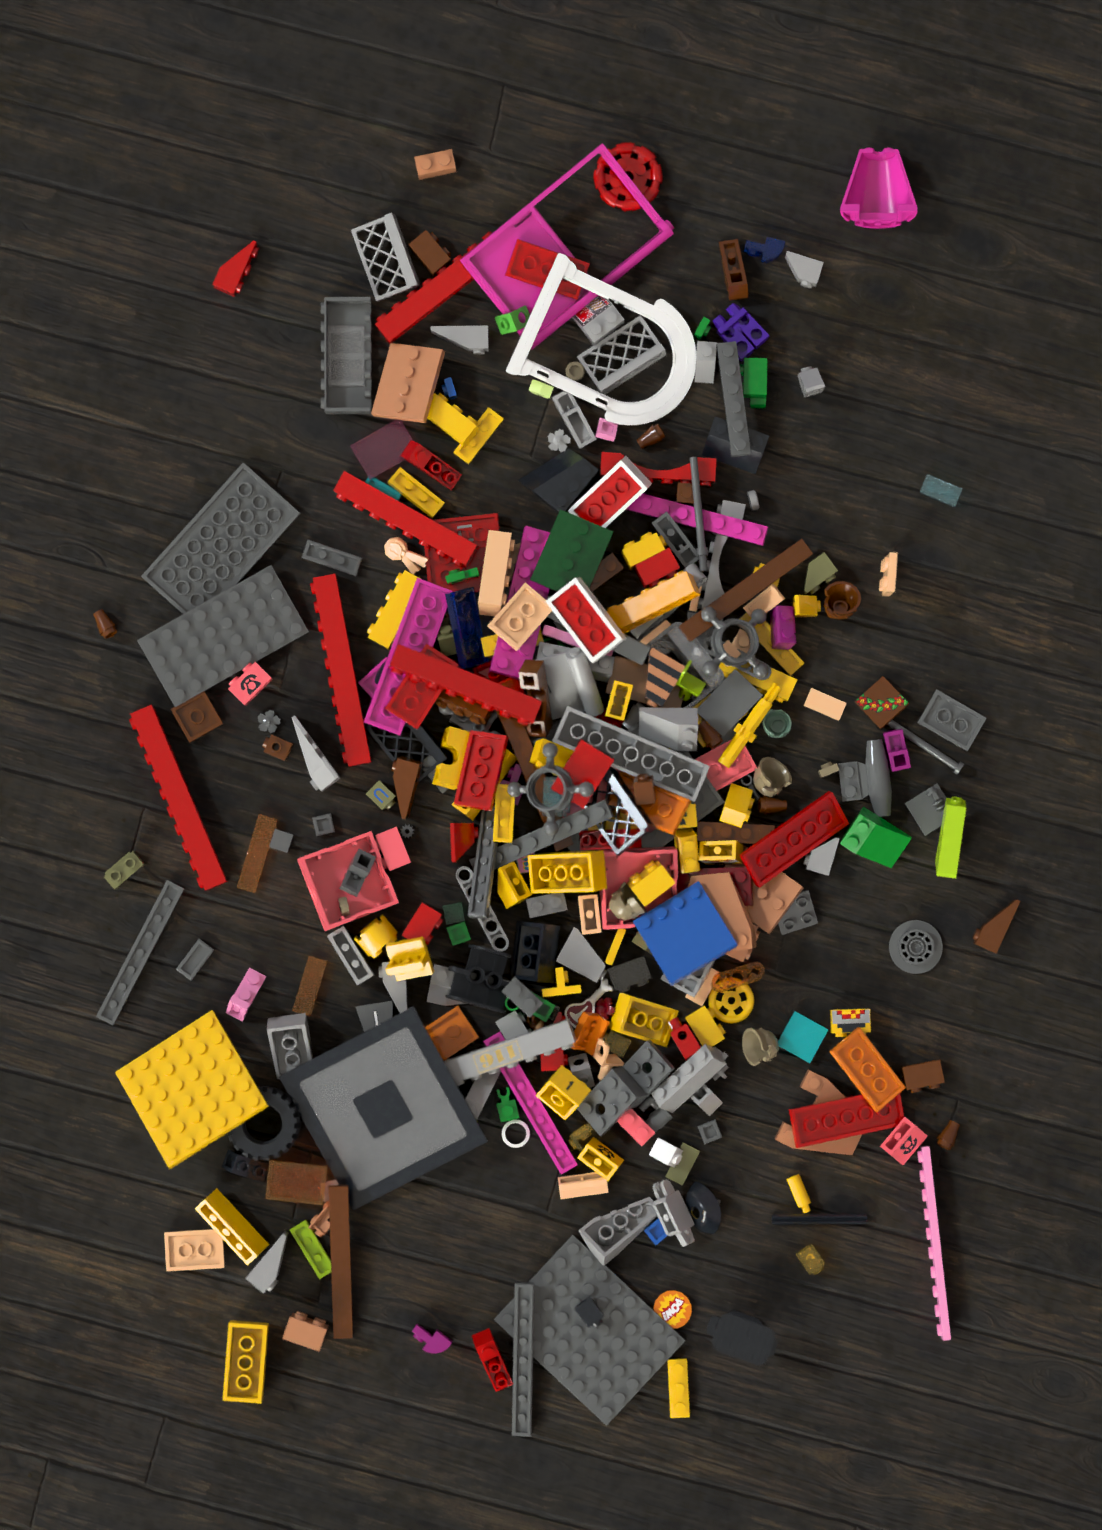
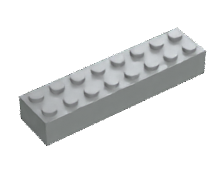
[552,706,710,802]

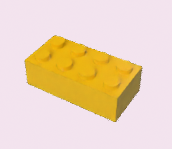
[528,850,607,894]
[223,1320,269,1403]

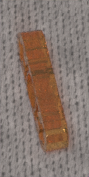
[711,962,765,993]

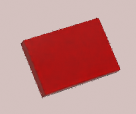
[551,739,614,809]

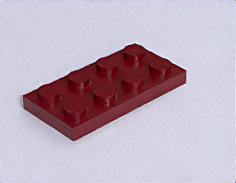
[676,867,753,906]

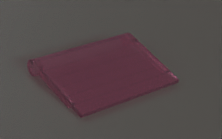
[350,419,413,480]

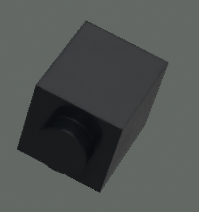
[574,1296,604,1328]

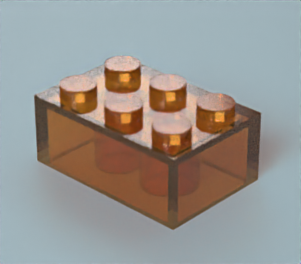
[265,1159,328,1205]

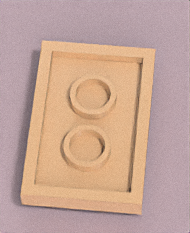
[879,552,898,596]
[488,583,552,651]
[164,1229,225,1271]

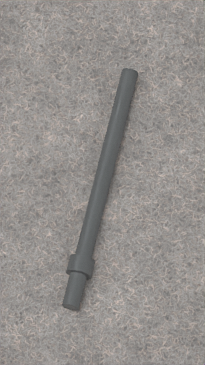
[690,457,708,572]

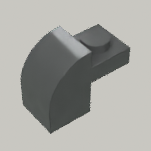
[339,849,376,897]

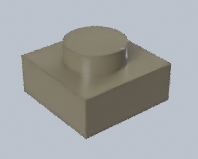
[818,762,839,778]

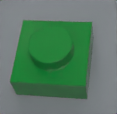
[694,317,711,340]
[447,921,471,946]

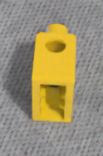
[605,680,633,721]

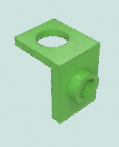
[494,305,530,335]

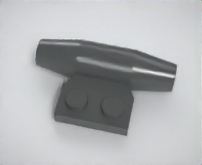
[838,739,892,817]

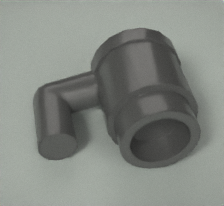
[638,1096,673,1132]

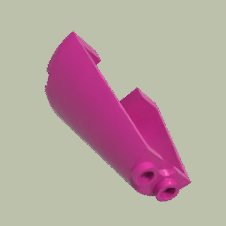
[840,148,917,229]

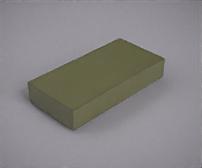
[665,1142,700,1186]

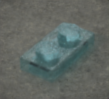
[919,474,962,507]

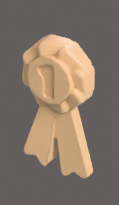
[384,537,429,575]

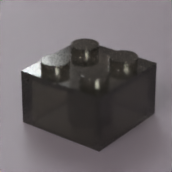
[607,956,652,993]

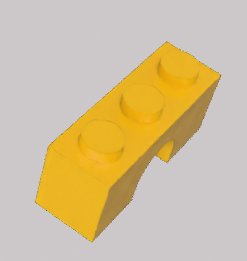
[432,726,470,790]

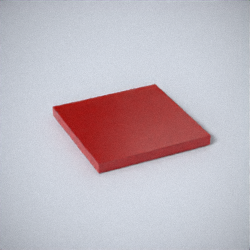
[424,513,500,595]

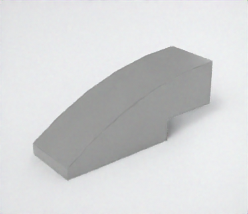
[551,390,597,448]

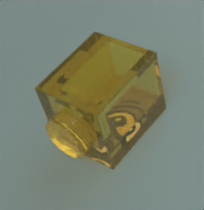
[796,1243,825,1275]

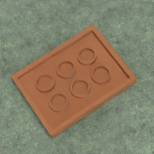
[371,343,445,423]
[724,843,803,935]

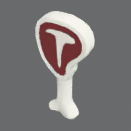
[564,978,614,1028]

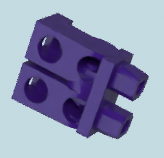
[713,303,769,362]

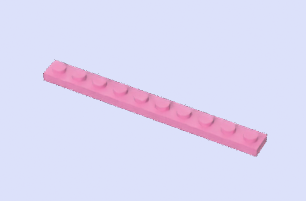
[917,1146,951,1341]

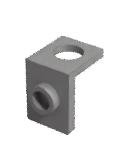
[568,1053,595,1088]

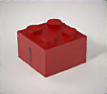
[634,548,680,589]
[402,902,444,946]

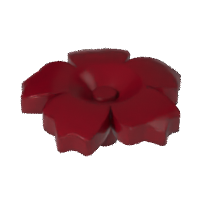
[595,997,615,1020]

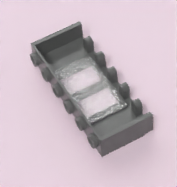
[321,297,372,414]

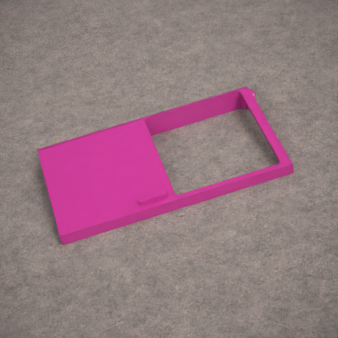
[460,143,674,350]

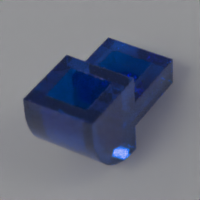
[744,237,785,263]

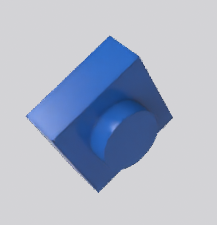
[441,377,457,400]
[644,1218,668,1245]

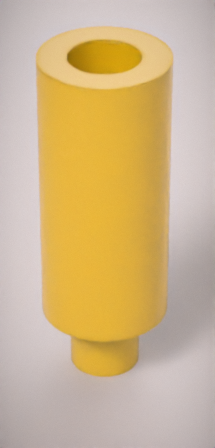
[787,1174,811,1213]

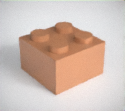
[283,1311,329,1351]

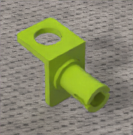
[676,660,706,701]

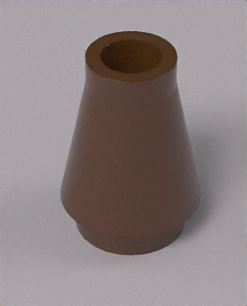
[636,424,666,449]
[93,609,118,639]
[698,720,723,750]
[758,796,787,815]
[936,1120,960,1150]

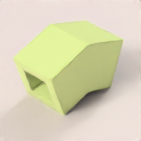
[529,379,554,398]

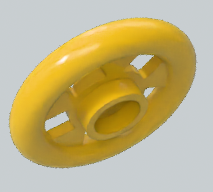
[708,977,754,1024]

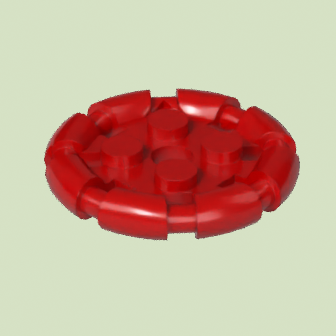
[594,143,662,211]

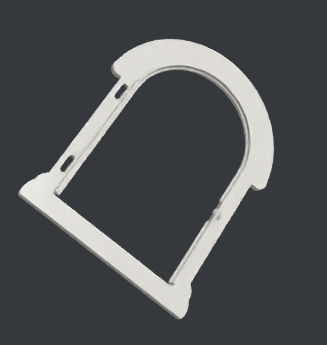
[506,253,696,425]

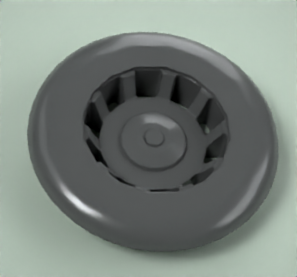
[889,920,943,974]

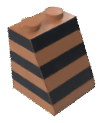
[644,648,685,708]

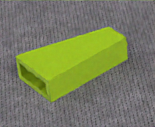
[935,797,966,878]

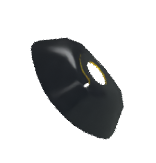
[686,1182,721,1234]

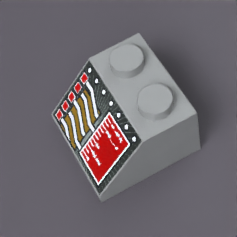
[572,296,624,346]

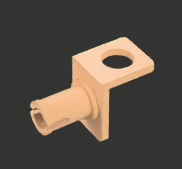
[593,1038,624,1080]

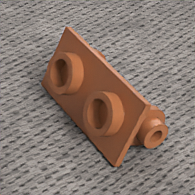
[308,1200,330,1237]

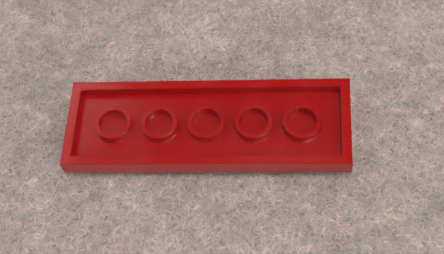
[739,791,849,887]
[789,1093,904,1148]

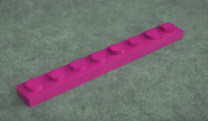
[625,493,769,546]
[484,1032,578,1174]

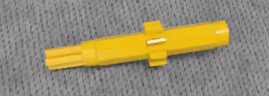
[718,682,782,768]

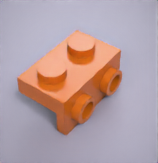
[571,1012,610,1055]

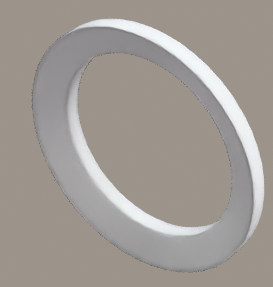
[502,1119,530,1148]

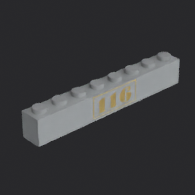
[444,1019,577,1086]

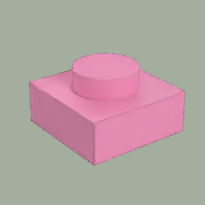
[595,418,618,442]

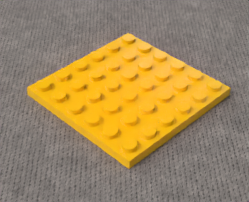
[115,1010,268,1169]

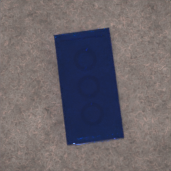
[445,587,488,669]

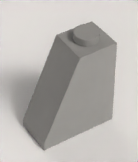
[556,927,607,983]

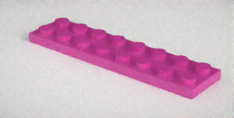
[489,526,550,680]
[364,578,453,736]

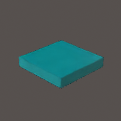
[778,1011,828,1063]

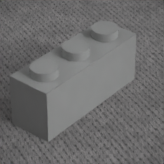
[327,926,375,985]

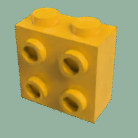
[621,532,666,570]

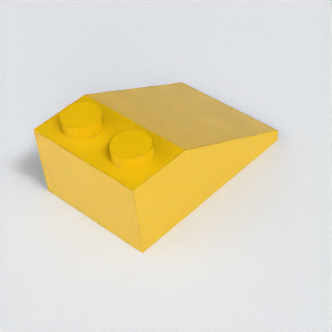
[609,992,679,1047]

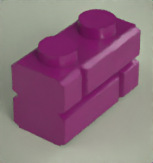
[769,606,796,650]

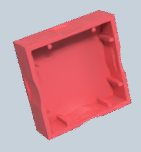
[297,831,399,931]
[599,846,678,929]

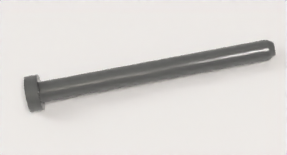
[887,720,964,775]

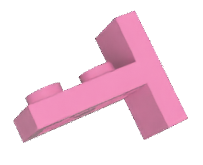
[226,968,266,1022]

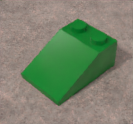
[840,806,912,868]

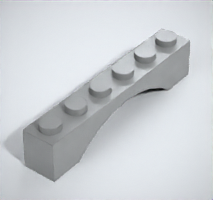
[698,500,746,610]

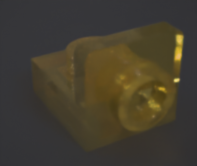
[602,1030,631,1058]
[568,1123,593,1152]

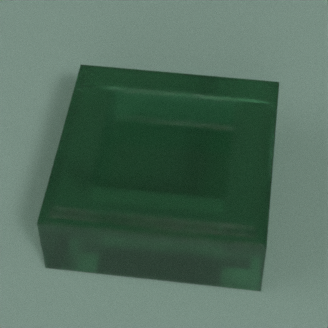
[443,902,465,925]

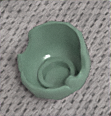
[762,709,792,738]

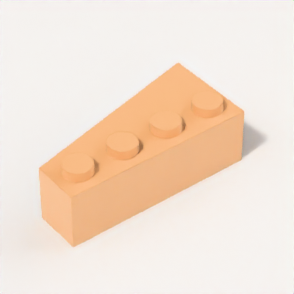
[478,530,515,617]

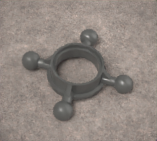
[701,607,768,678]
[507,743,594,836]

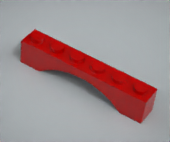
[600,452,716,486]

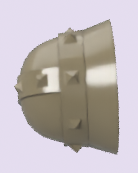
[753,757,792,797]
[609,882,647,920]
[742,1028,779,1066]

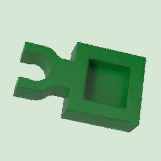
[445,567,480,585]
[496,1087,520,1122]

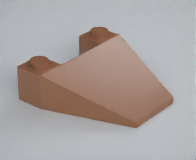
[688,872,757,950]
[775,1070,862,1155]

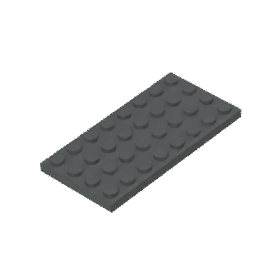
[141,463,300,614]
[137,565,309,707]

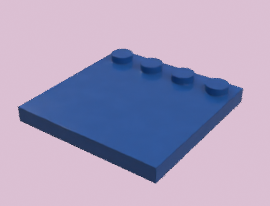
[633,881,738,986]

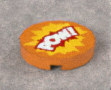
[653,1290,692,1329]

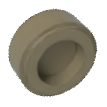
[566,362,585,381]
[338,896,350,916]

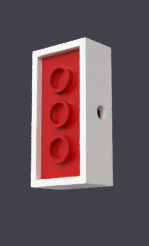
[568,456,652,528]
[546,577,627,663]

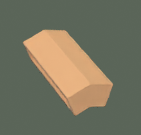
[558,1172,608,1199]

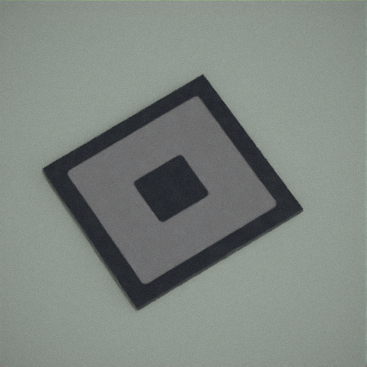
[279,1006,488,1210]

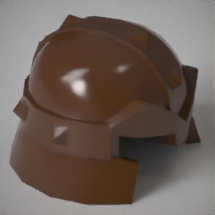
[823,581,861,620]

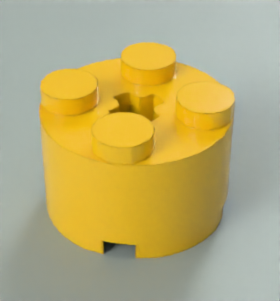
[353,914,398,958]

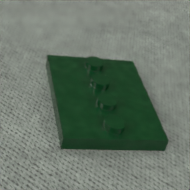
[530,509,614,592]

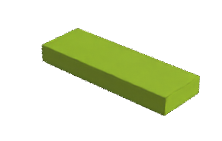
[290,1220,331,1279]

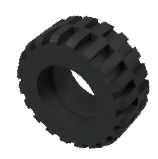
[228,1086,301,1161]

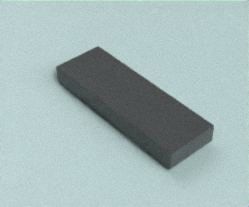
[302,540,362,576]

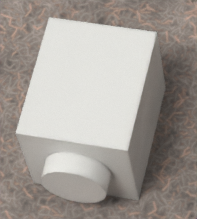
[649,1138,683,1168]

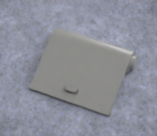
[536,647,605,720]

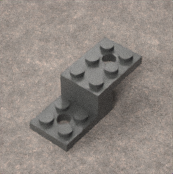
[577,1040,675,1136]

